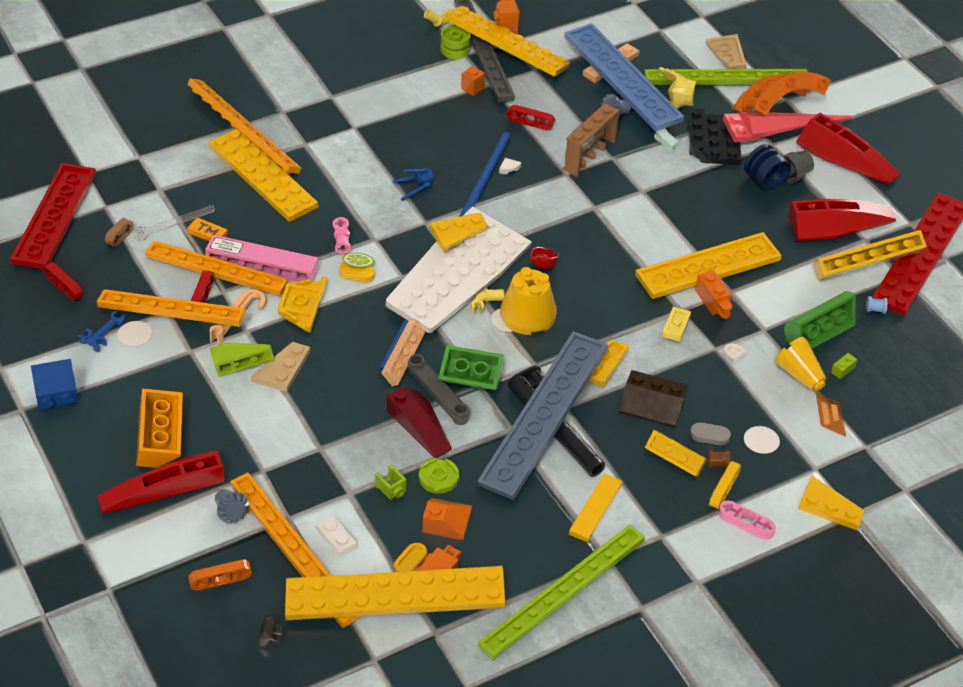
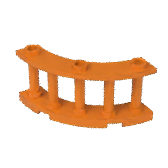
[732,72,831,116]

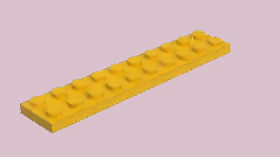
[285,566,505,620]

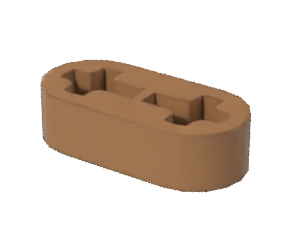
[105,218,133,247]

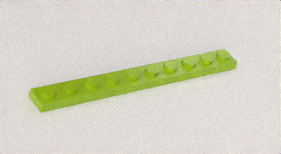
[644,69,807,85]
[478,524,645,660]

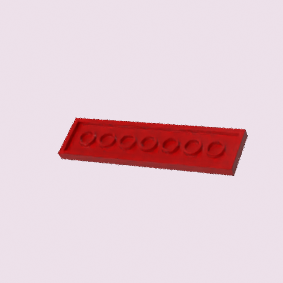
[10,163,96,269]

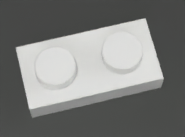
[316,515,357,557]

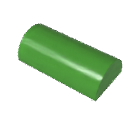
[784,291,856,349]

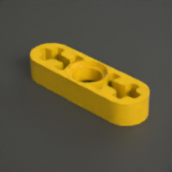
[709,461,742,510]

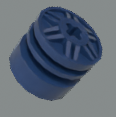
[744,144,791,191]

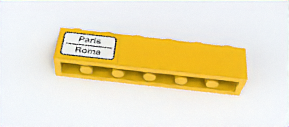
[813,230,927,281]

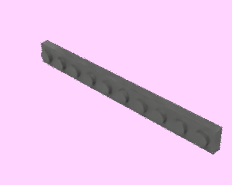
[454,0,515,103]

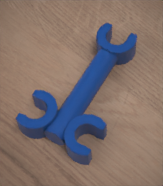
[78,311,126,352]

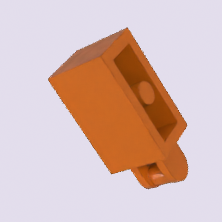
[695,270,732,319]
[414,545,462,571]

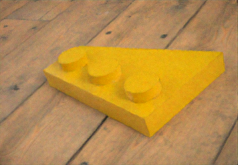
[430,213,487,253]
[588,340,629,388]

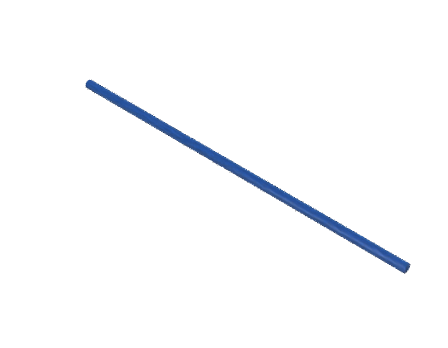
[379,132,511,373]

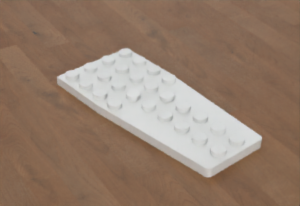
[385,207,532,333]

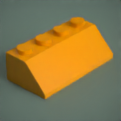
[136,389,183,468]

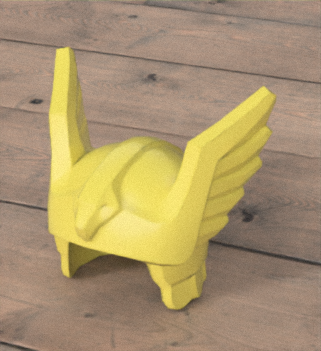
[659,67,697,108]

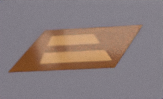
[816,392,846,437]

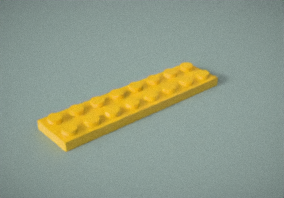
[444,6,570,77]
[209,128,318,222]
[635,232,782,299]

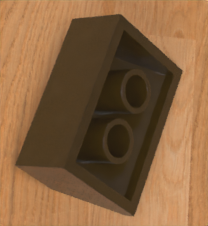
[619,370,688,428]

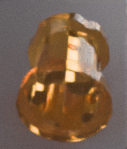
[708,450,730,468]

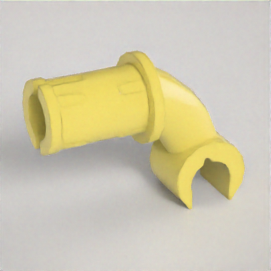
[424,8,452,27]
[470,288,504,315]

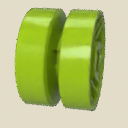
[441,25,471,59]

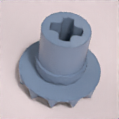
[601,94,631,115]
[215,489,250,524]

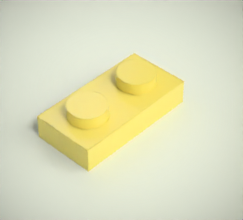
[662,307,691,342]

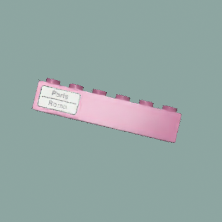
[205,235,319,282]

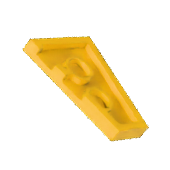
[798,476,864,530]

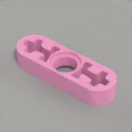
[719,501,776,540]

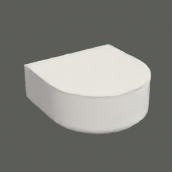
[723,343,747,365]

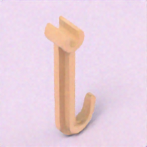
[209,290,266,345]

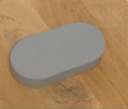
[690,423,731,446]

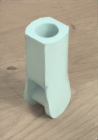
[654,128,680,152]

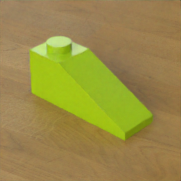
[210,342,275,377]

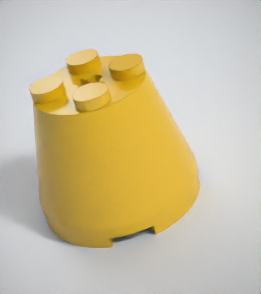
[500,267,557,335]

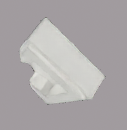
[499,158,521,174]

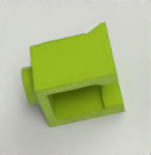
[375,464,406,500]

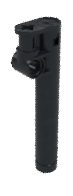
[508,365,606,477]

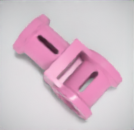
[333,217,351,255]

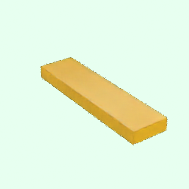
[569,473,623,543]

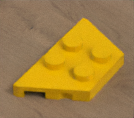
[278,276,328,332]

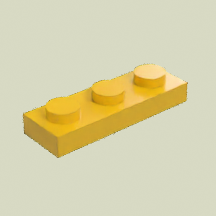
[645,430,707,477]

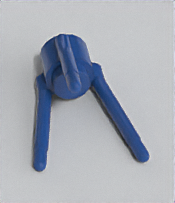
[393,168,434,201]

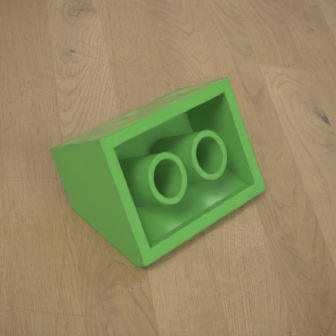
[438,345,504,390]

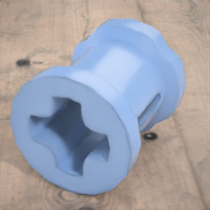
[866,296,888,314]

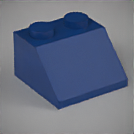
[30,359,79,409]

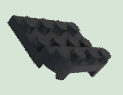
[687,108,742,165]

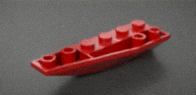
[796,113,900,185]
[789,199,896,241]
[97,450,225,514]

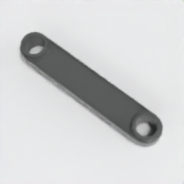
[408,354,469,425]

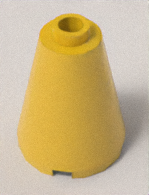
[775,337,826,391]

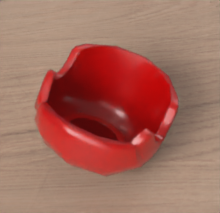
[530,247,559,270]

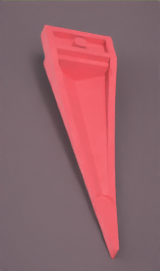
[722,111,853,142]

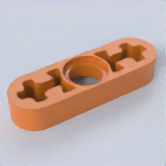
[188,560,252,591]

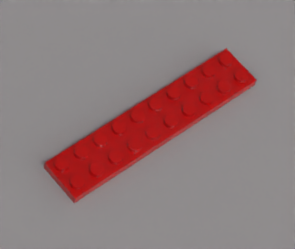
[872,192,963,316]

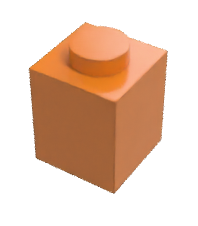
[461,66,485,96]

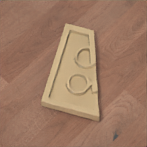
[706,34,746,69]
[251,342,310,392]

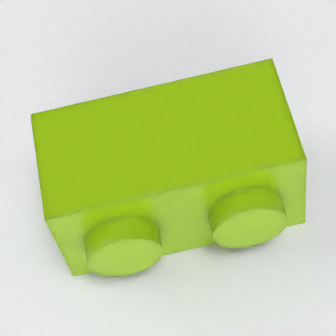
[831,353,857,379]

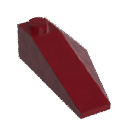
[387,387,452,458]

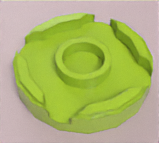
[419,458,459,494]

